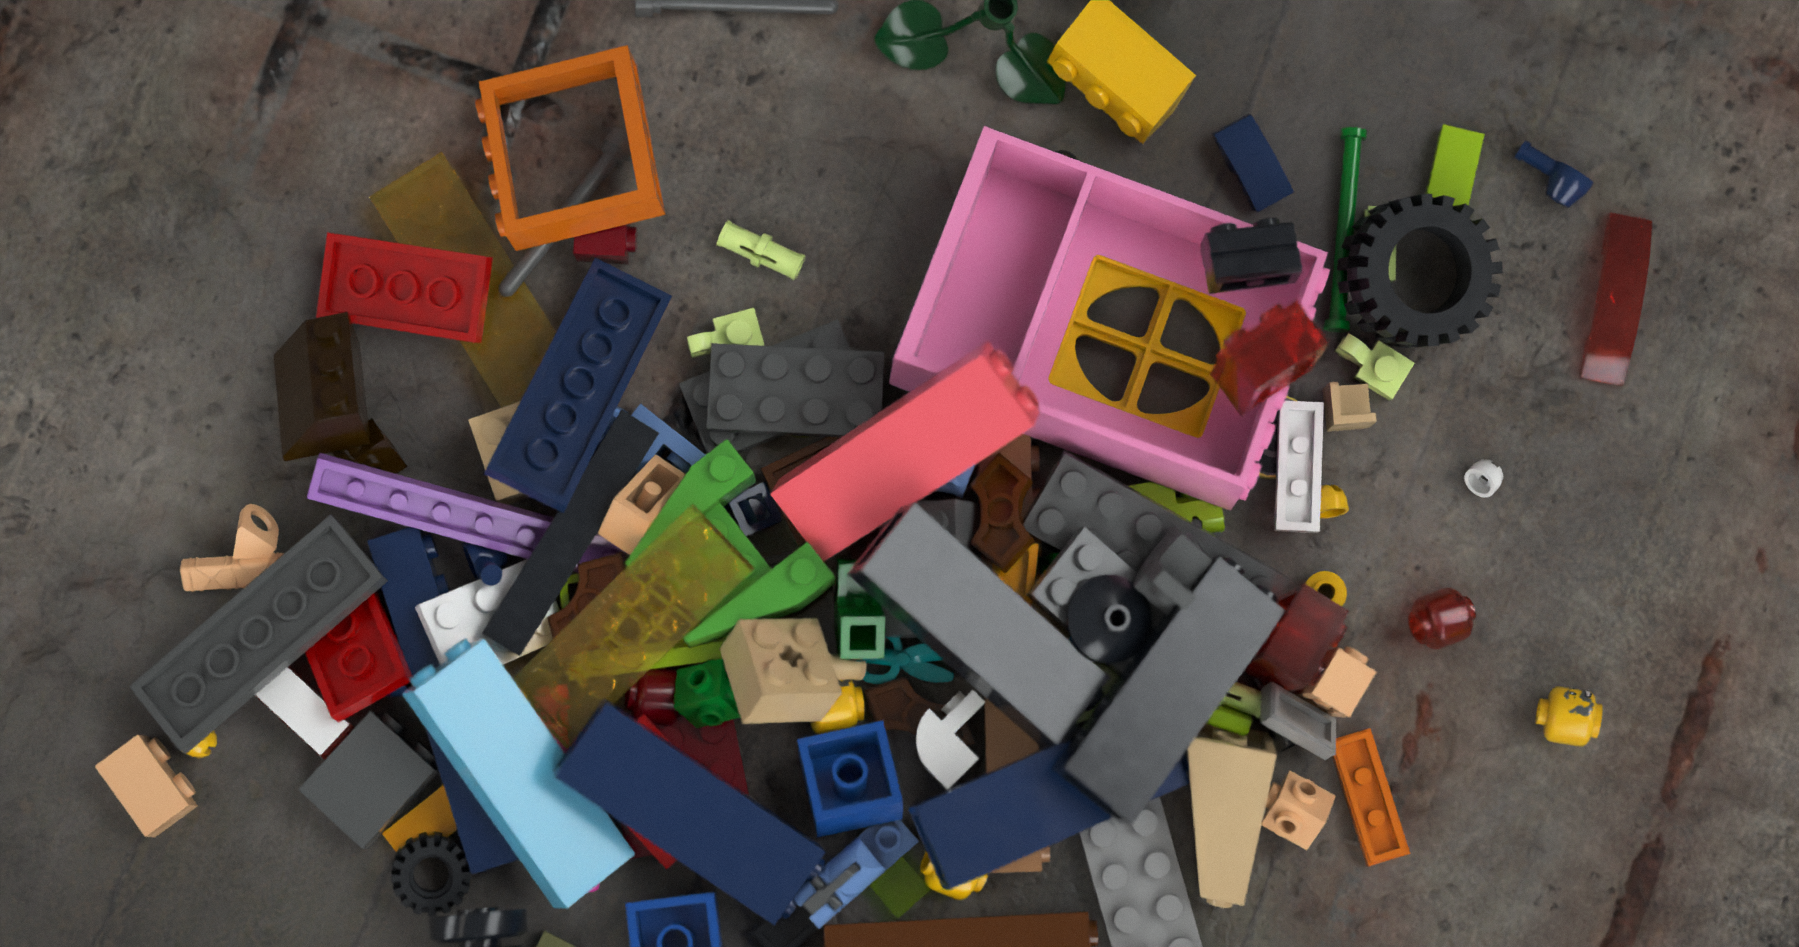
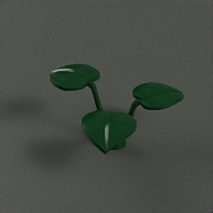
[874,0,1066,105]

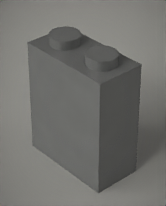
[298,711,440,849]

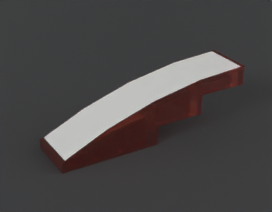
[255,665,355,760]

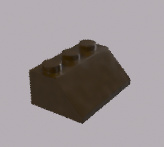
[274,312,371,462]

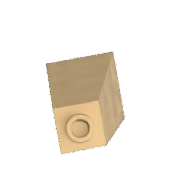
[1186,724,1277,908]

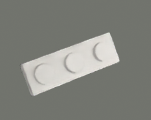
[1274,401,1324,533]

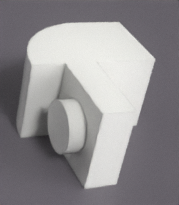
[916,690,985,790]

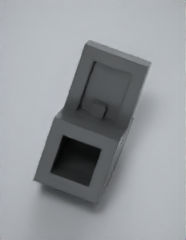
[1134,525,1214,614]

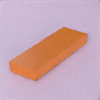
[1332,728,1411,866]

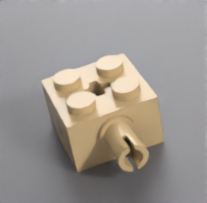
[720,618,866,724]

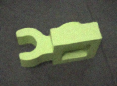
[687,308,765,358]
[1335,333,1415,401]

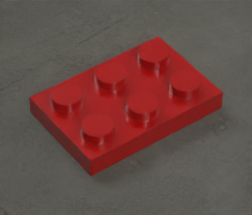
[305,591,412,723]

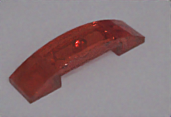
[1579,212,1652,386]

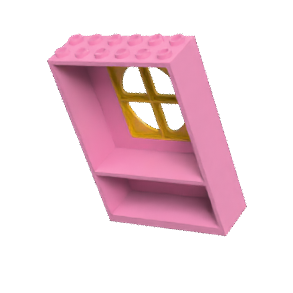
[889,126,1330,511]

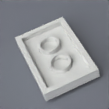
[415,559,560,665]

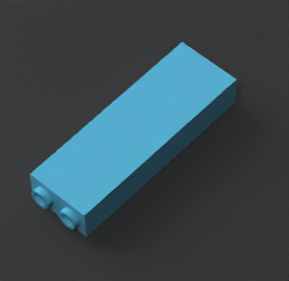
[402,638,635,908]

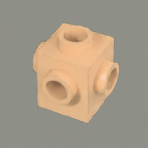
[1262,770,1336,850]

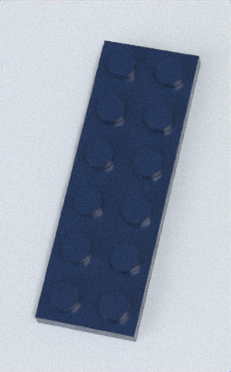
[484,258,672,513]

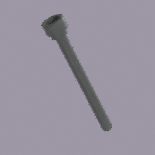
[635,0,839,18]
[498,126,632,297]

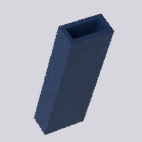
[553,698,825,925]
[908,733,1190,890]

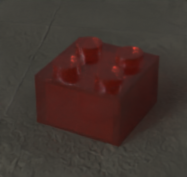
[1210,300,1329,417]
[1244,583,1349,692]

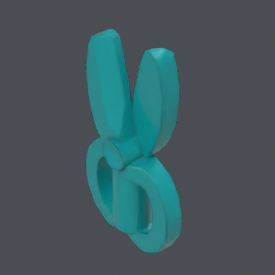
[856,637,954,684]

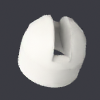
[1464,459,1503,498]

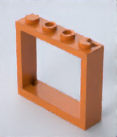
[475,45,666,251]

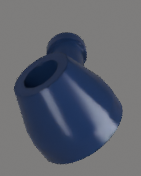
[1515,140,1594,208]
[462,542,508,586]

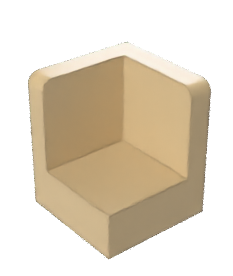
[1323,382,1377,432]

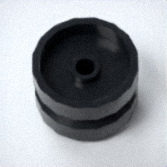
[429,907,528,947]

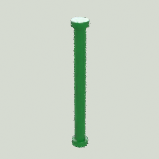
[1324,127,1367,333]

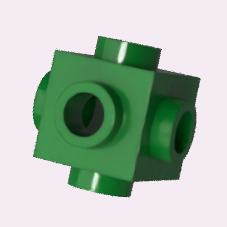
[674,659,741,728]

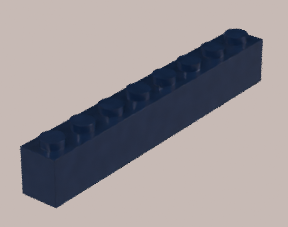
[367,527,519,875]

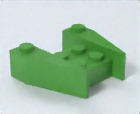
[625,439,836,648]

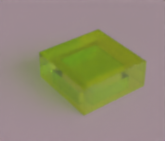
[869,857,931,918]

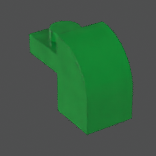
[834,559,885,659]

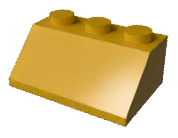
[1047,0,1196,144]

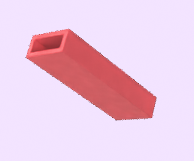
[770,341,1040,562]

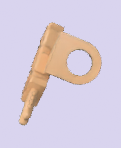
[180,504,285,592]

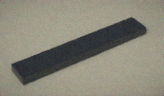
[482,410,659,656]

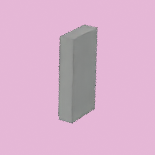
[1260,682,1336,760]

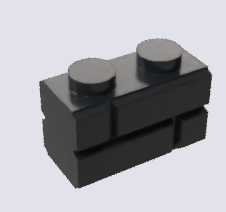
[1200,217,1302,294]

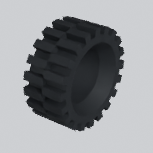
[1337,194,1503,348]

